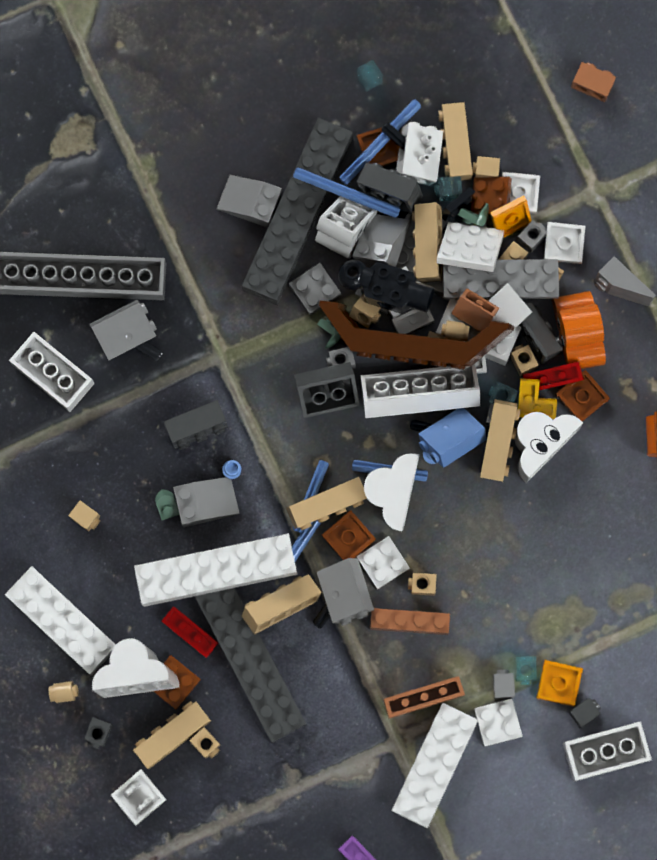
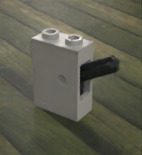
[90,300,163,361]
[313,558,374,629]

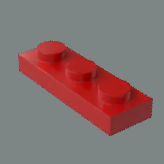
[523,361,584,390]
[161,606,219,659]

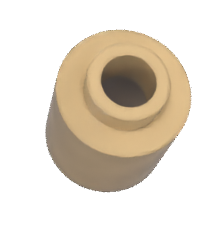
[441,320,470,341]
[49,681,79,703]

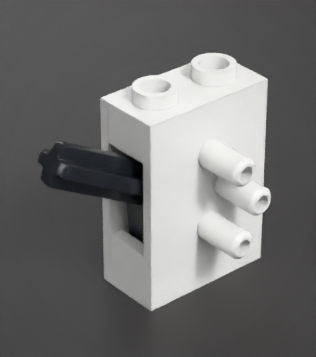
[381,122,443,186]

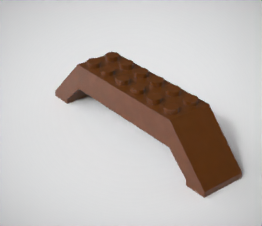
[319,300,514,370]

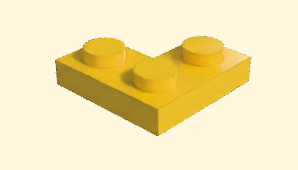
[518,378,557,419]

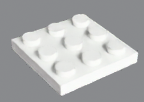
[437,222,504,272]

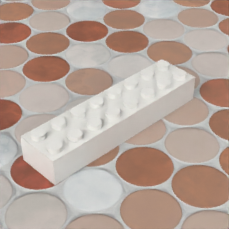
[134,534,297,607]

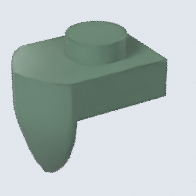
[458,203,489,227]
[317,318,342,349]
[155,489,180,520]

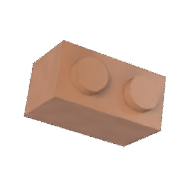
[571,62,616,102]
[451,289,499,331]

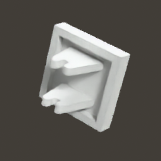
[111,769,166,825]

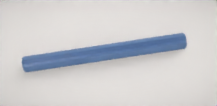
[340,99,421,185]
[293,167,400,218]

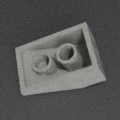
[217,175,283,228]
[353,214,411,268]
[594,256,656,307]
[173,477,240,527]

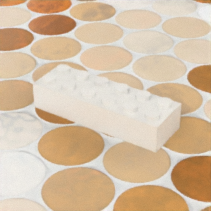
[361,364,480,418]
[5,566,116,676]
[391,703,478,828]

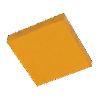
[490,195,532,238]
[536,660,583,707]

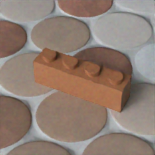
[370,608,450,635]
[383,676,465,719]

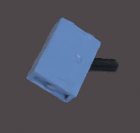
[410,408,487,468]

